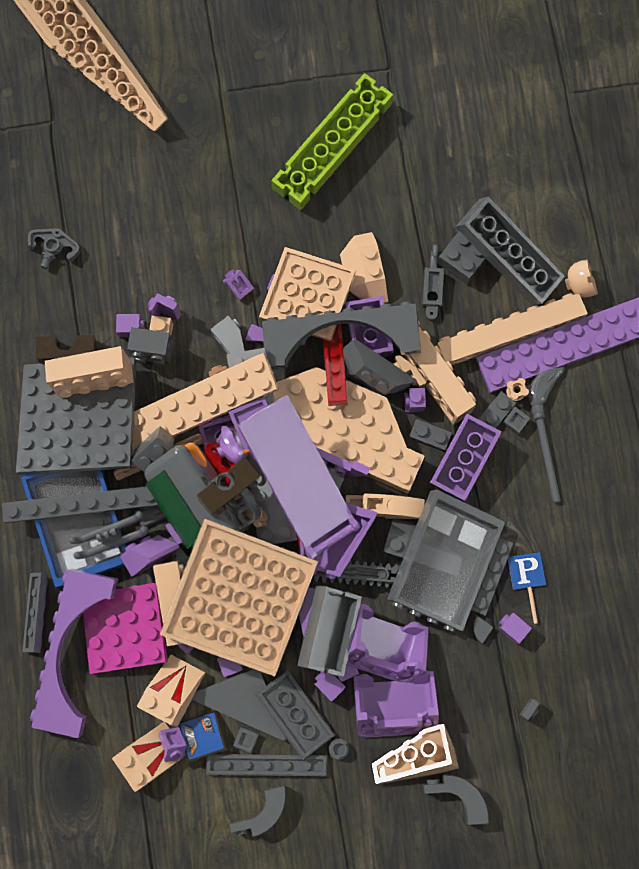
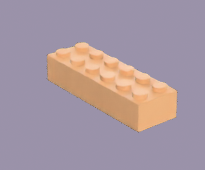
[393,321,476,425]

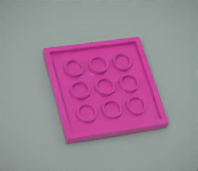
[83,583,168,674]

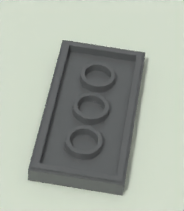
[255,670,335,760]

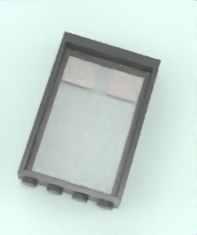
[387,490,505,633]

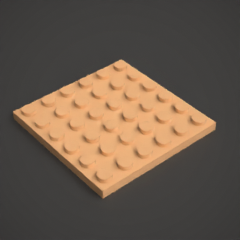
[160,519,318,676]

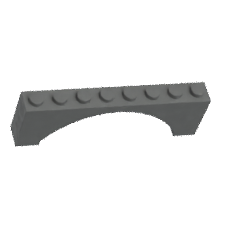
[262,302,421,370]

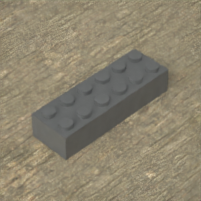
[455,197,565,305]

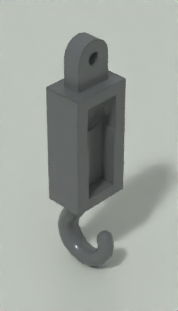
[422,244,444,320]

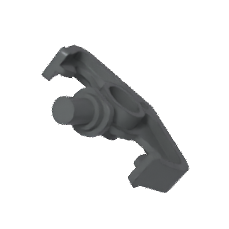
[28,228,81,270]

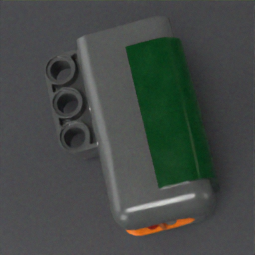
[144,443,261,550]

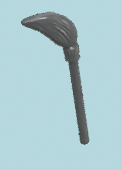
[528,367,565,503]

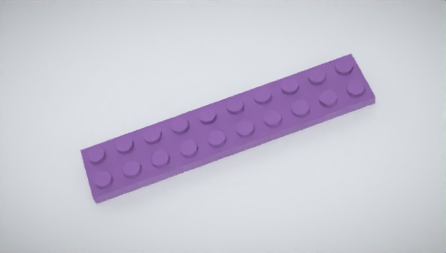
[476,298,639,393]

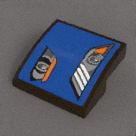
[178,710,227,762]

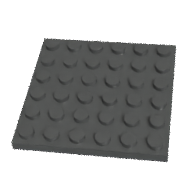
[16,357,136,475]

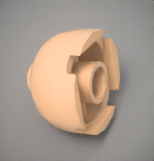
[565,259,598,298]

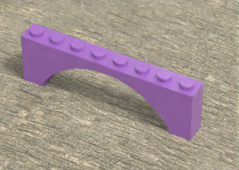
[30,569,118,738]

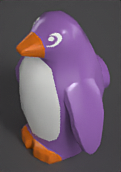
[216,425,251,464]

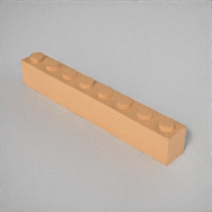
[437,293,588,365]

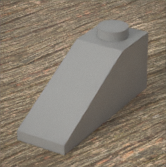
[210,316,244,354]

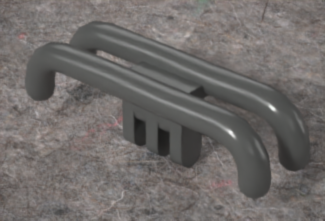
[68,511,148,560]

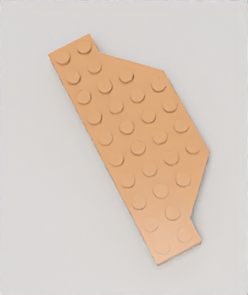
[273,367,424,494]

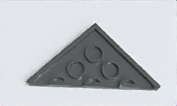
[192,669,286,741]

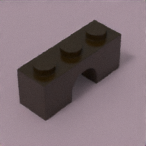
[36,335,97,364]
[196,458,260,517]

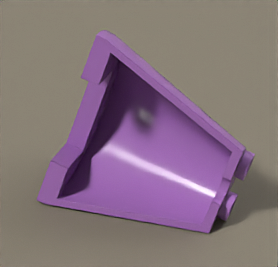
[300,503,377,579]

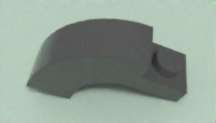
[229,785,286,836]

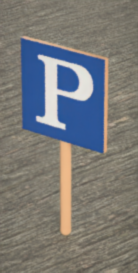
[508,552,546,624]

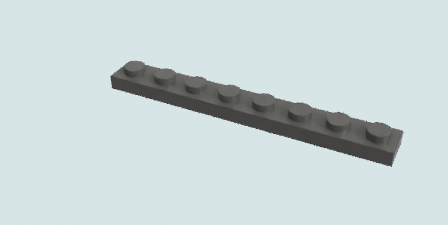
[2,487,158,523]

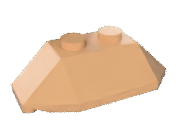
[340,232,388,304]

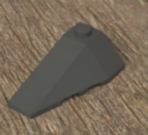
[383,519,463,577]

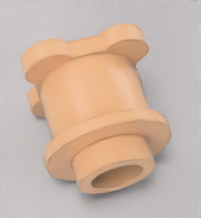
[506,378,529,401]

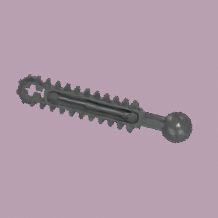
[312,560,410,588]

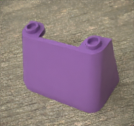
[346,604,428,682]
[354,670,439,738]

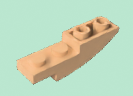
[346,494,425,519]

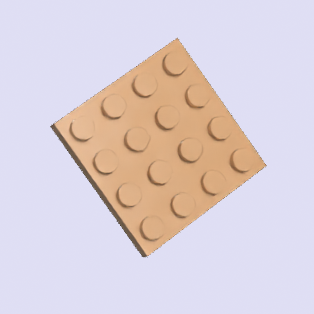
[259,247,356,342]

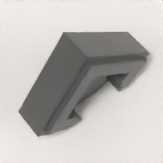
[473,616,493,644]

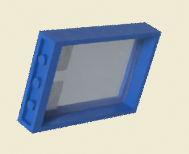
[21,470,127,589]

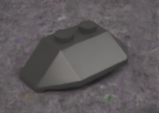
[343,339,416,395]

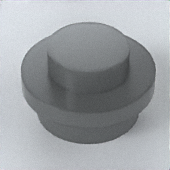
[329,739,349,760]

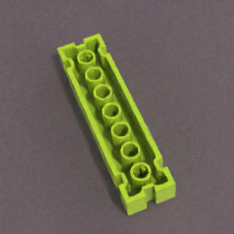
[271,73,393,211]

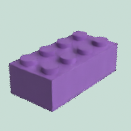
[430,414,501,501]

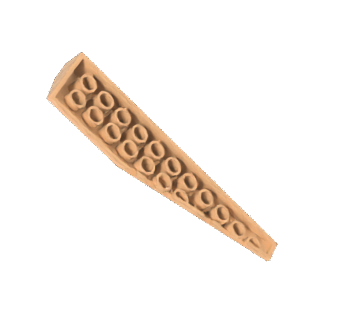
[14,0,168,132]

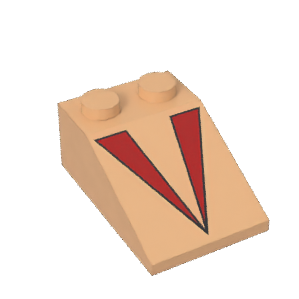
[137,655,205,727]
[112,722,186,792]

